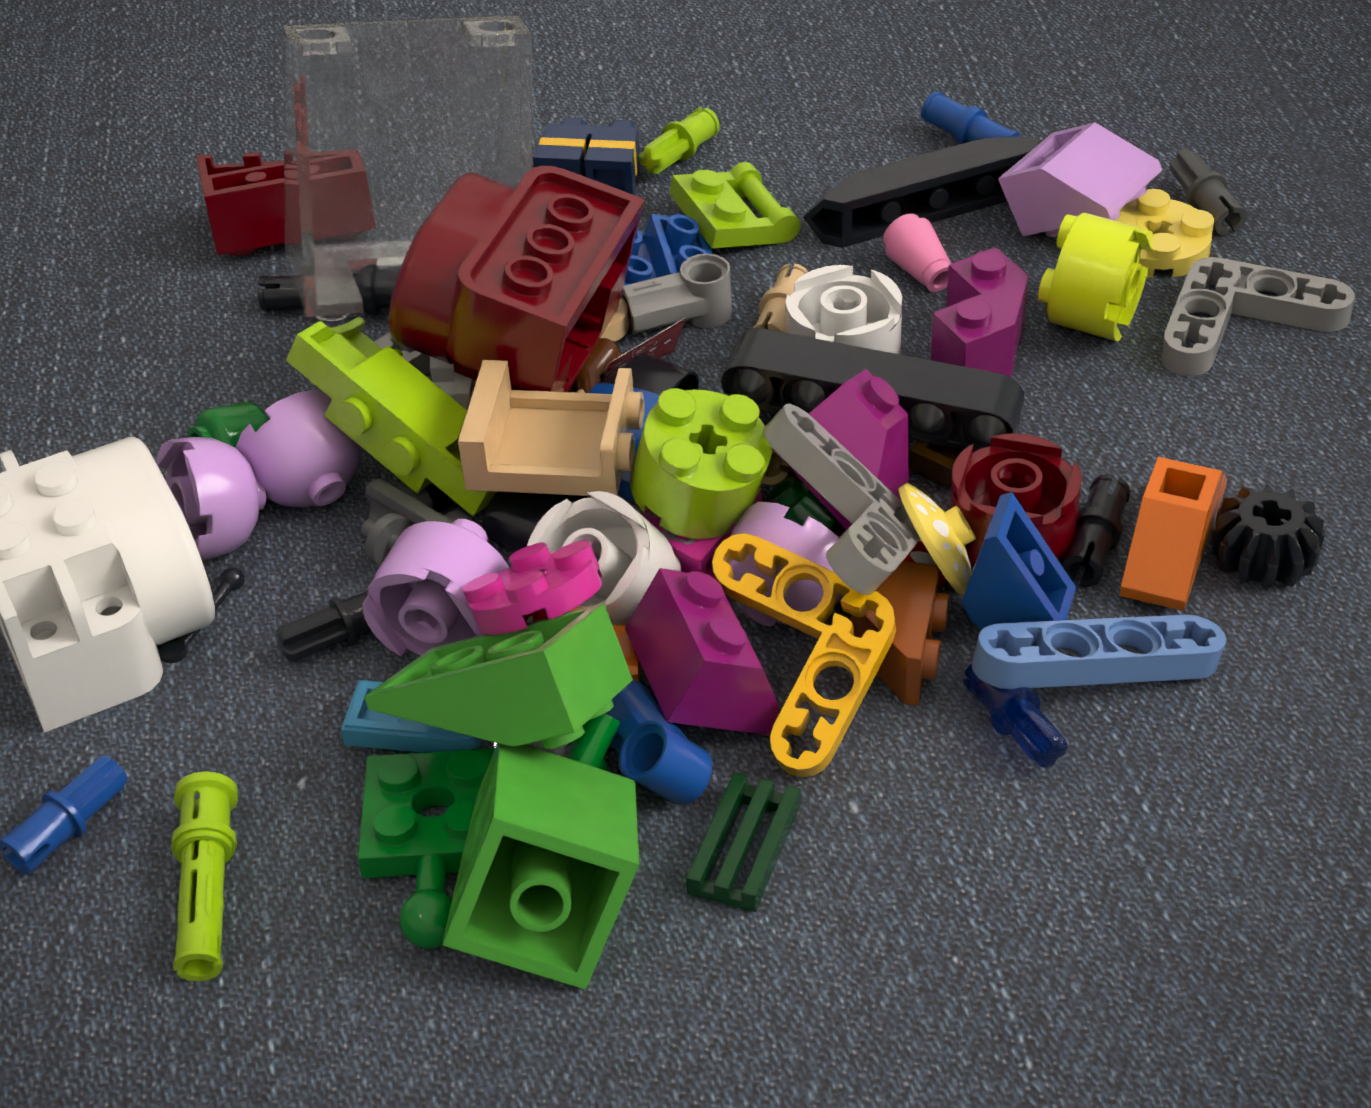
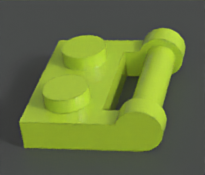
[669,162,801,248]

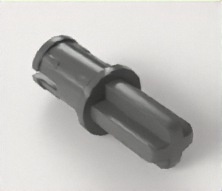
[1169,149,1247,235]

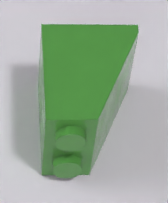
[442,743,639,990]

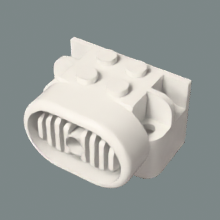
[0,437,215,733]

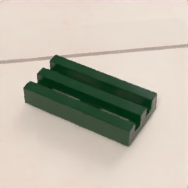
[686,772,801,912]

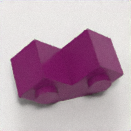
[931,247,1029,377]

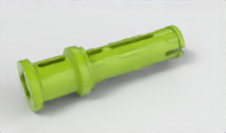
[171,771,239,981]

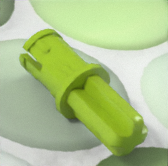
[639,107,720,174]

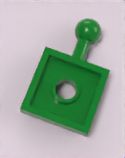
[358,748,495,949]

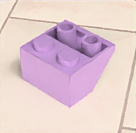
[998,122,1162,237]

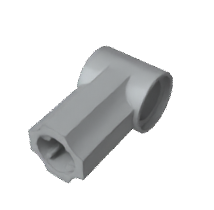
[621,253,732,335]

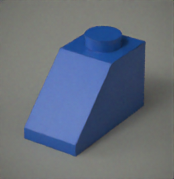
[961,492,1076,630]

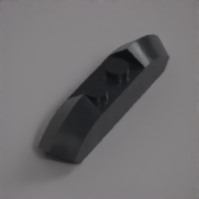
[803,137,1042,248]

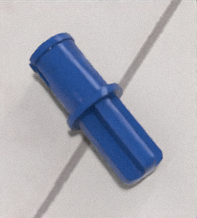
[0,755,128,875]

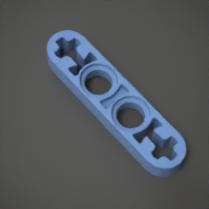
[971,615,1227,689]

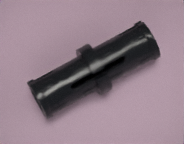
[1062,474,1131,587]

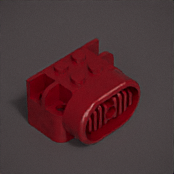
[389,166,645,392]

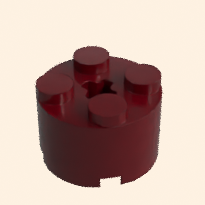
[950,434,1082,569]

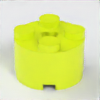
[1038,213,1153,341]

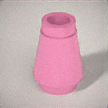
[883,214,951,292]

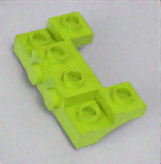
[286,316,497,516]

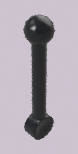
[160,567,245,663]

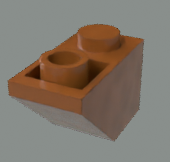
[851,561,950,706]

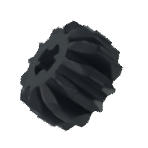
[1211,484,1325,591]

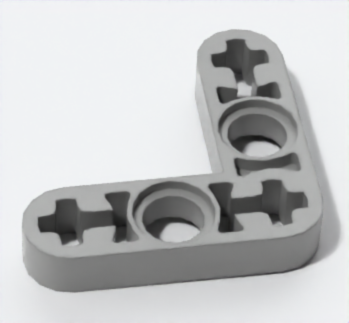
[1161,257,1355,376]
[763,404,920,595]

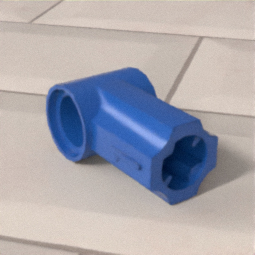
[605,680,712,805]

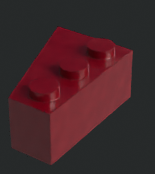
[196,147,375,256]

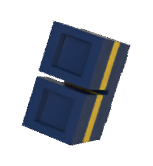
[533,117,641,196]

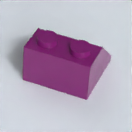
[624,568,781,735]

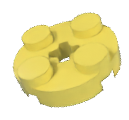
[1115,189,1214,278]

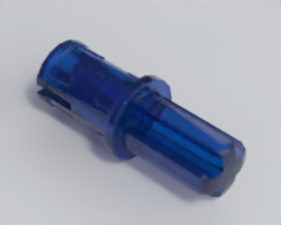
[963,664,1068,768]

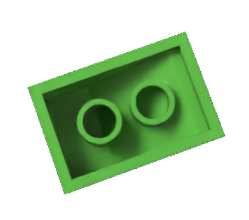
[364,603,633,749]

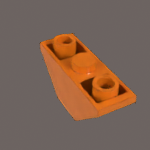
[1119,457,1227,611]

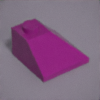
[772,369,909,530]

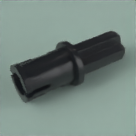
[276,591,371,661]

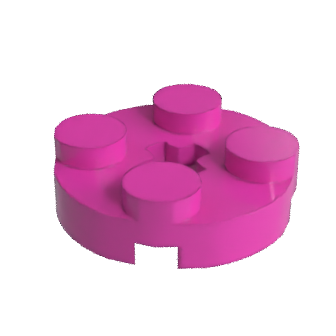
[462,540,603,635]

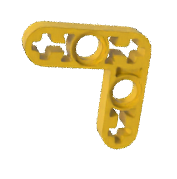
[712,533,896,777]

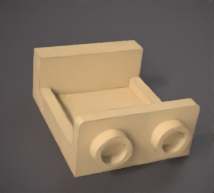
[458,360,644,496]

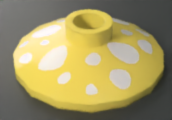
[898,483,976,597]

